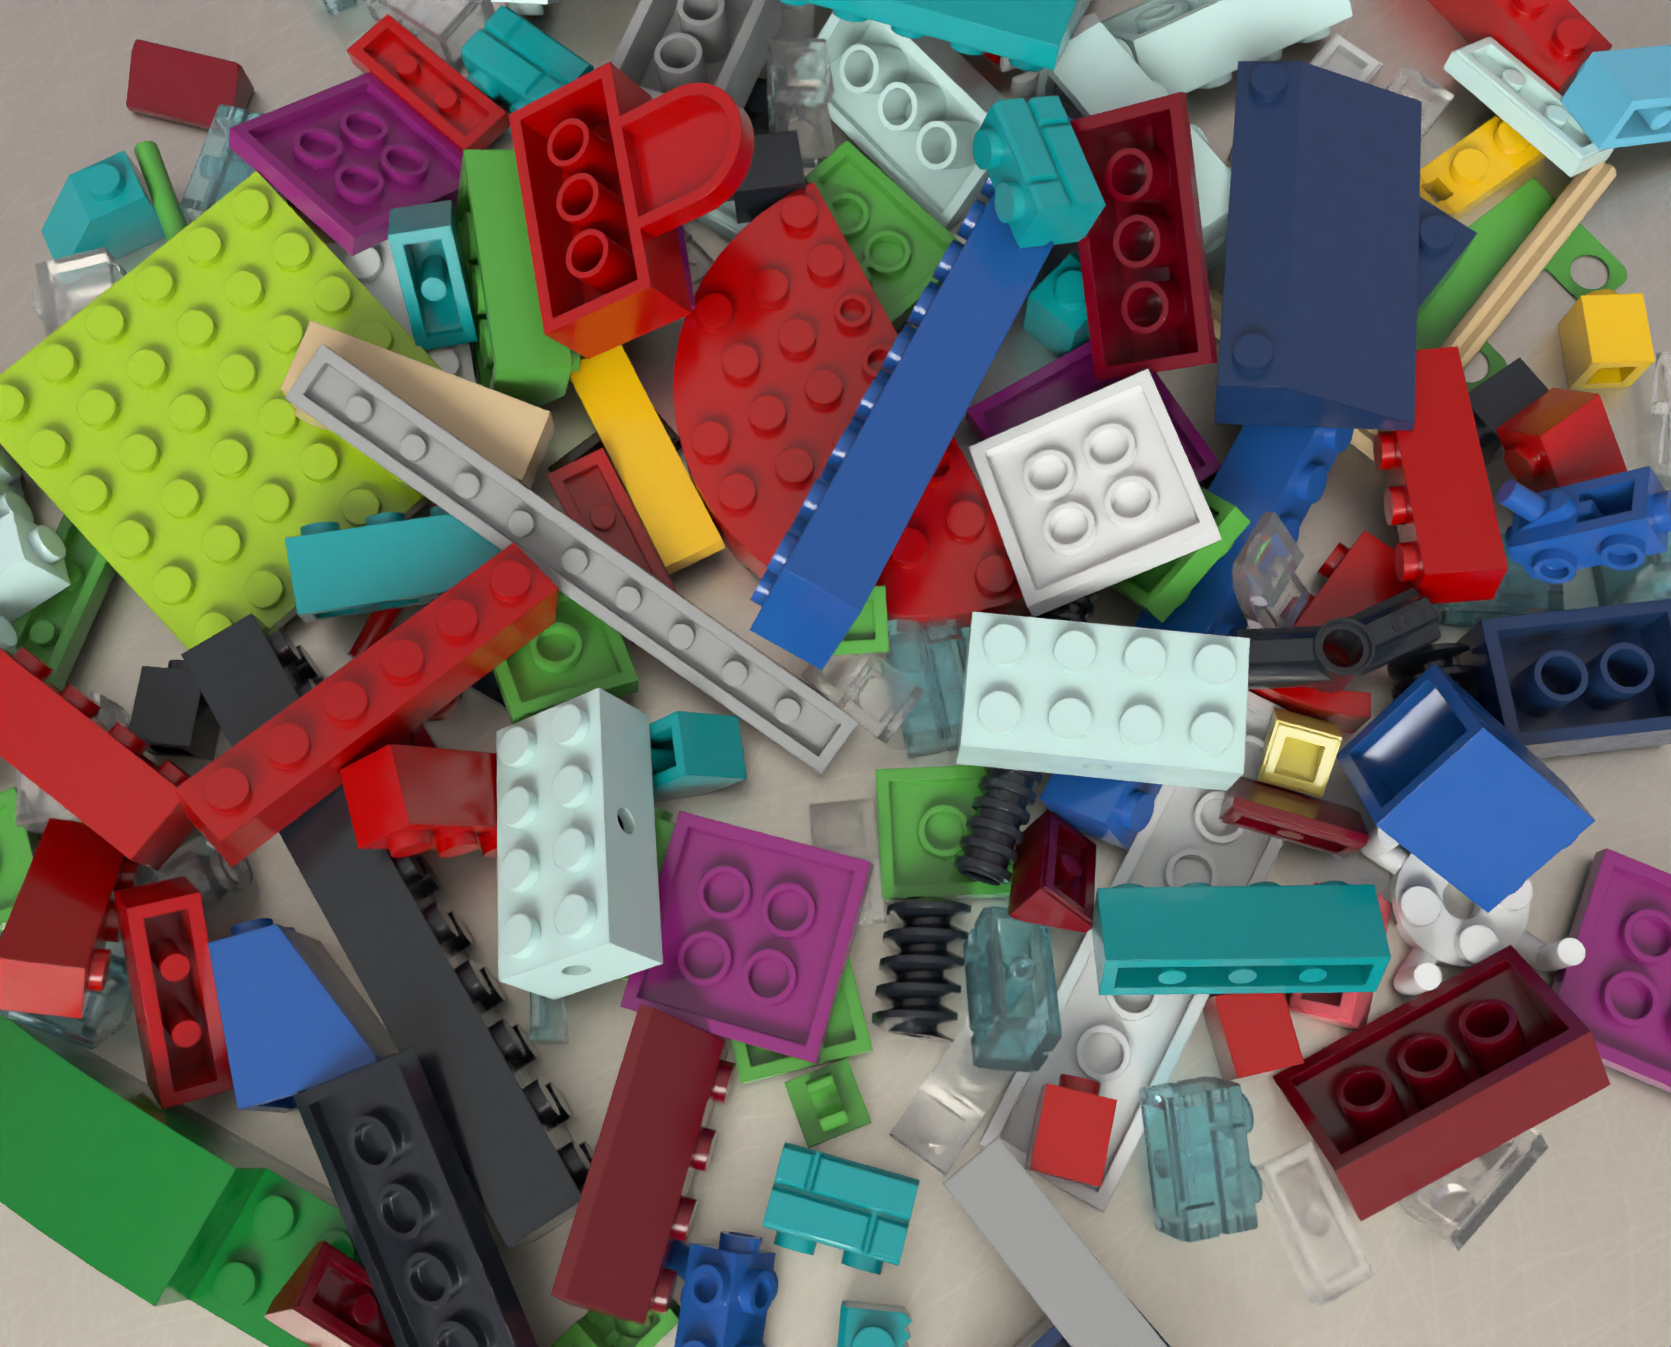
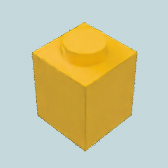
[1558,289,1655,390]

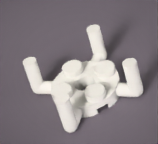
[1360,826,1585,996]

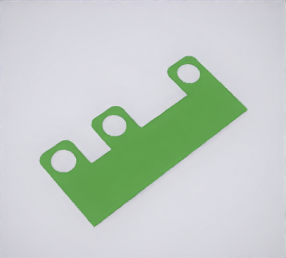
[1416,178,1627,392]

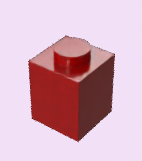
[1203,993,1304,1082]
[1024,1074,1117,1187]

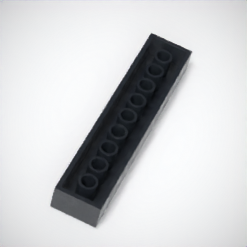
[181,613,594,1248]

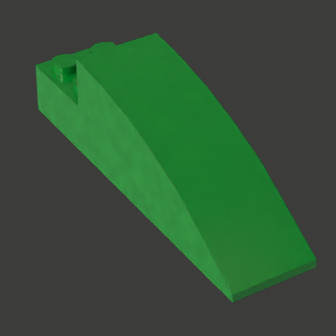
[0,1009,363,1347]

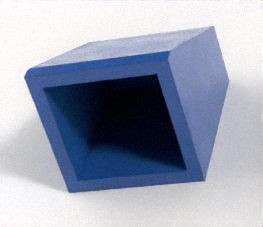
[1336,663,1595,913]
[208,918,399,1113]

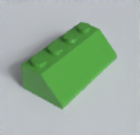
[455,149,580,407]

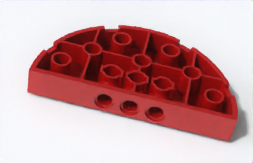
[673,182,1032,639]

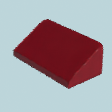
[126,39,254,134]
[1219,776,1369,858]
[1008,809,1097,933]
[264,1240,396,1347]

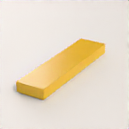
[570,345,725,575]

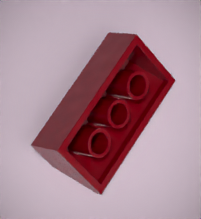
[1070,92,1218,381]
[1273,945,1611,1222]
[551,1004,736,1328]

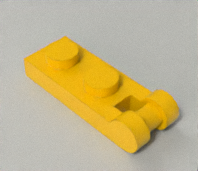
[1420,115,1545,220]

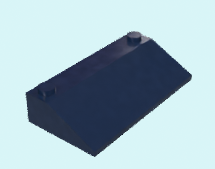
[1214,61,1422,431]

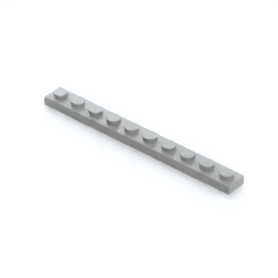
[285,344,859,774]

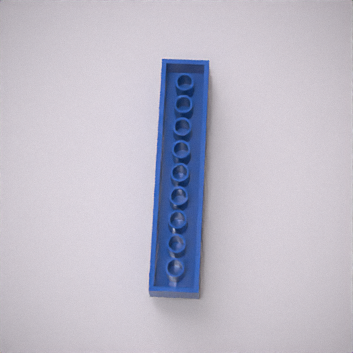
[750,116,1074,670]

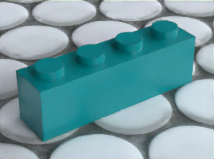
[285,506,502,623]
[1092,880,1391,995]

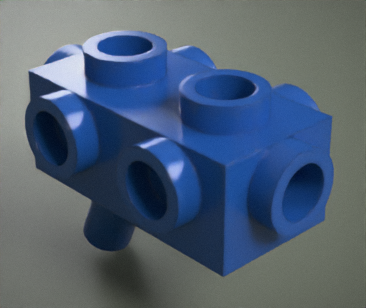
[1496,466,1671,584]
[668,1231,778,1347]

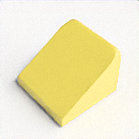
[1257,708,1343,798]

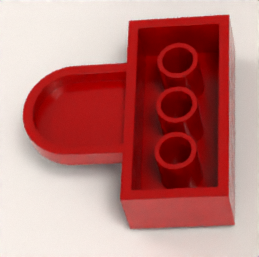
[509,62,754,359]

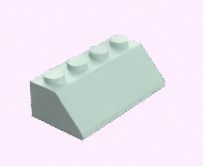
[1101,0,1353,95]
[792,13,1005,231]

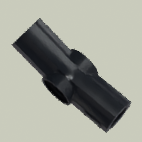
[1232,587,1441,693]

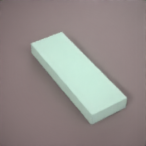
[1443,36,1615,177]

